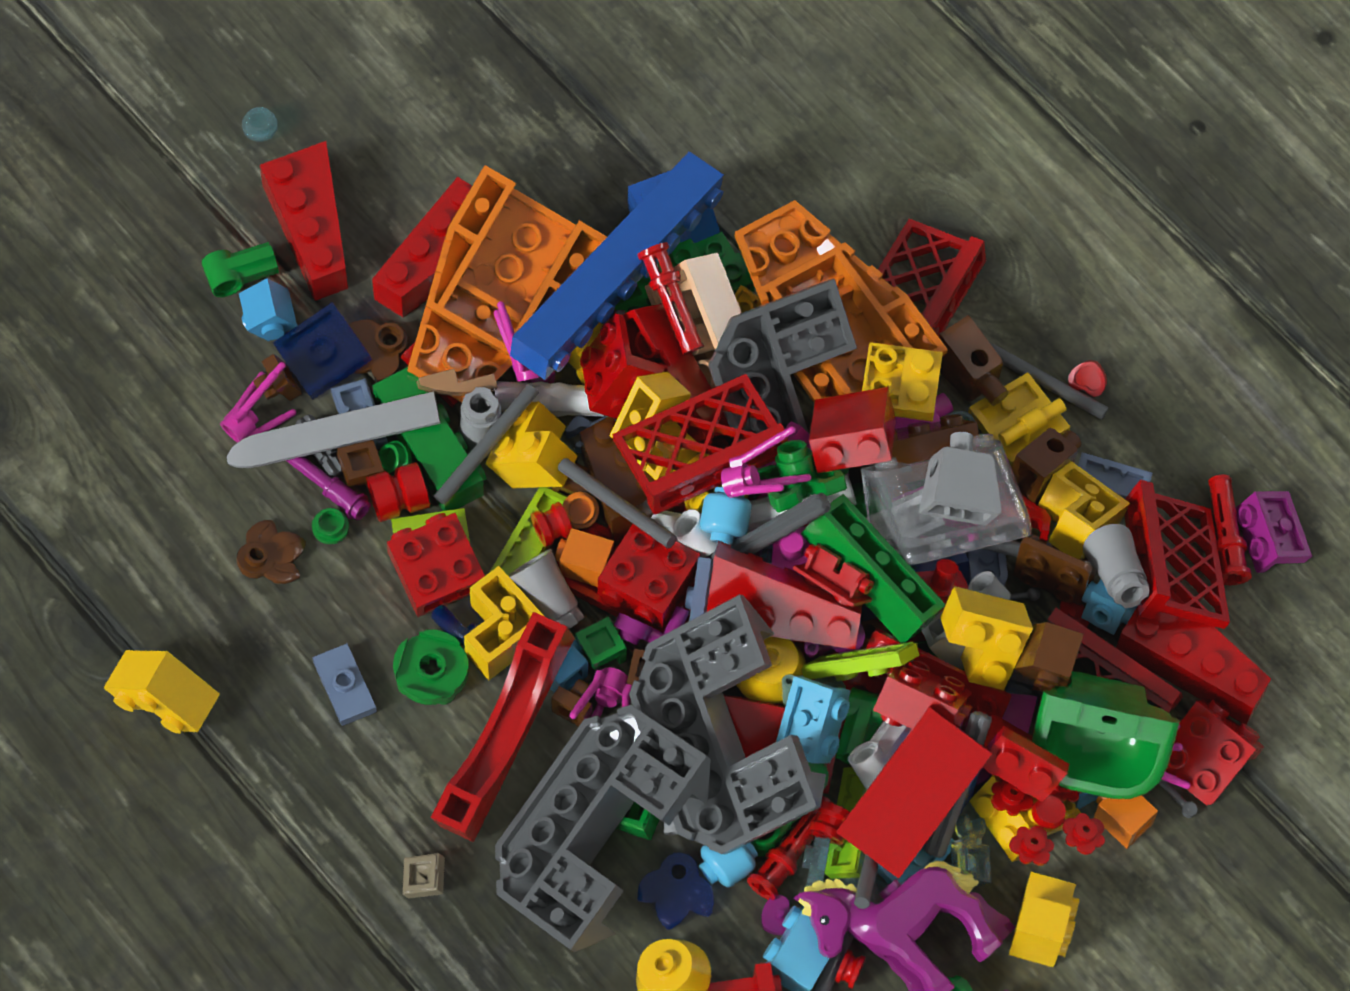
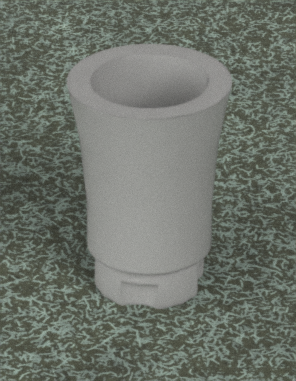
[457,387,501,458]
[1083,524,1150,608]
[508,549,584,629]

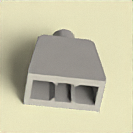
[919,432,1001,526]

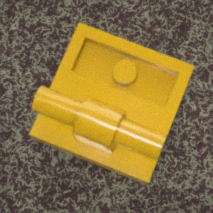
[862,342,943,422]
[968,372,1070,468]

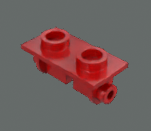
[793,544,874,608]

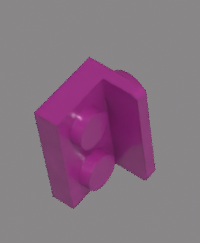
[1236,491,1312,573]

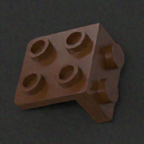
[1013,534,1097,606]

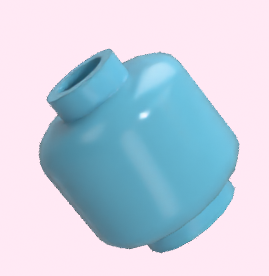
[700,487,752,544]
[699,842,758,887]

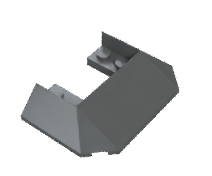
[708,278,858,500]
[629,595,826,855]
[495,705,711,953]

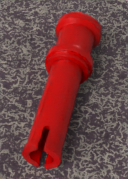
[637,242,704,355]
[1208,474,1252,586]
[747,796,834,900]

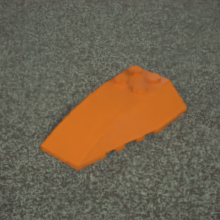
[407,165,607,403]
[734,200,948,404]

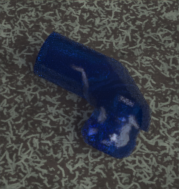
[431,605,478,647]

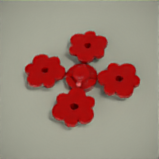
[991,779,1105,866]

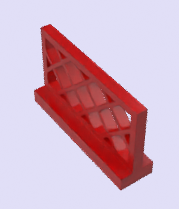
[878,219,986,337]
[612,374,788,515]
[1124,479,1230,629]
[1007,607,1182,713]

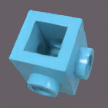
[1081,579,1138,635]

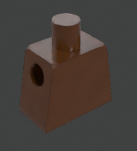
[939,315,1009,406]
[1007,428,1082,505]

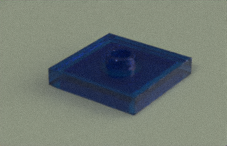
[273,302,373,400]

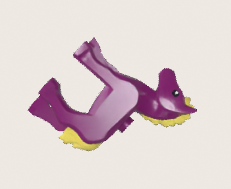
[794,861,1016,991]

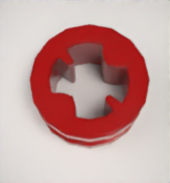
[835,949,866,989]

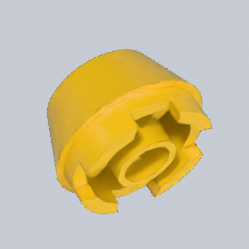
[736,637,806,704]
[636,939,711,991]

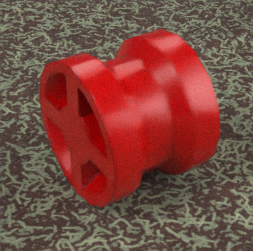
[531,502,572,547]
[808,801,850,845]

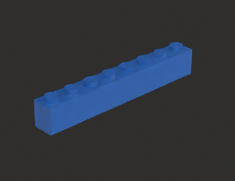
[510,151,724,380]

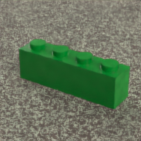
[372,367,486,511]
[801,494,945,643]

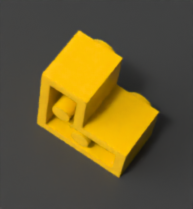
[609,371,698,480]
[485,401,578,488]
[1037,461,1130,560]
[464,566,544,680]
[940,586,1033,690]
[104,650,220,734]
[1009,872,1080,968]

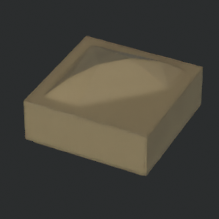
[402,853,445,899]

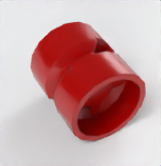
[366,462,430,522]

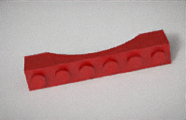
[431,612,575,842]

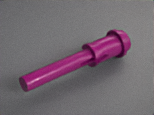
[286,456,371,521]

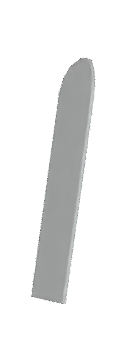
[227,392,441,468]

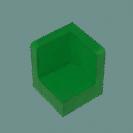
[575,617,627,670]

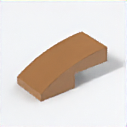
[416,369,498,396]

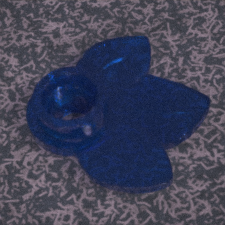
[638,853,714,930]

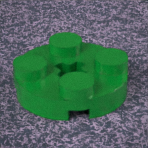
[393,629,469,705]

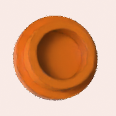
[563,492,599,529]

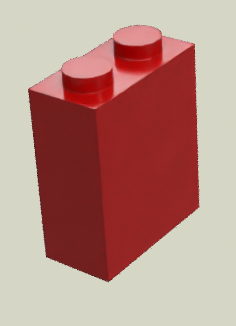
[809,387,896,473]

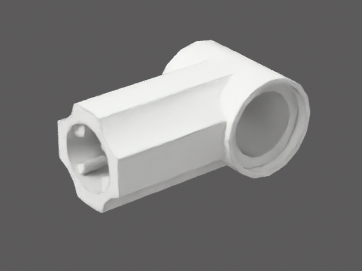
[651,509,718,558]
[848,721,911,790]

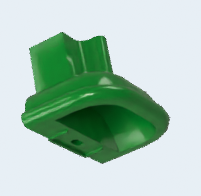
[1032,671,1180,800]

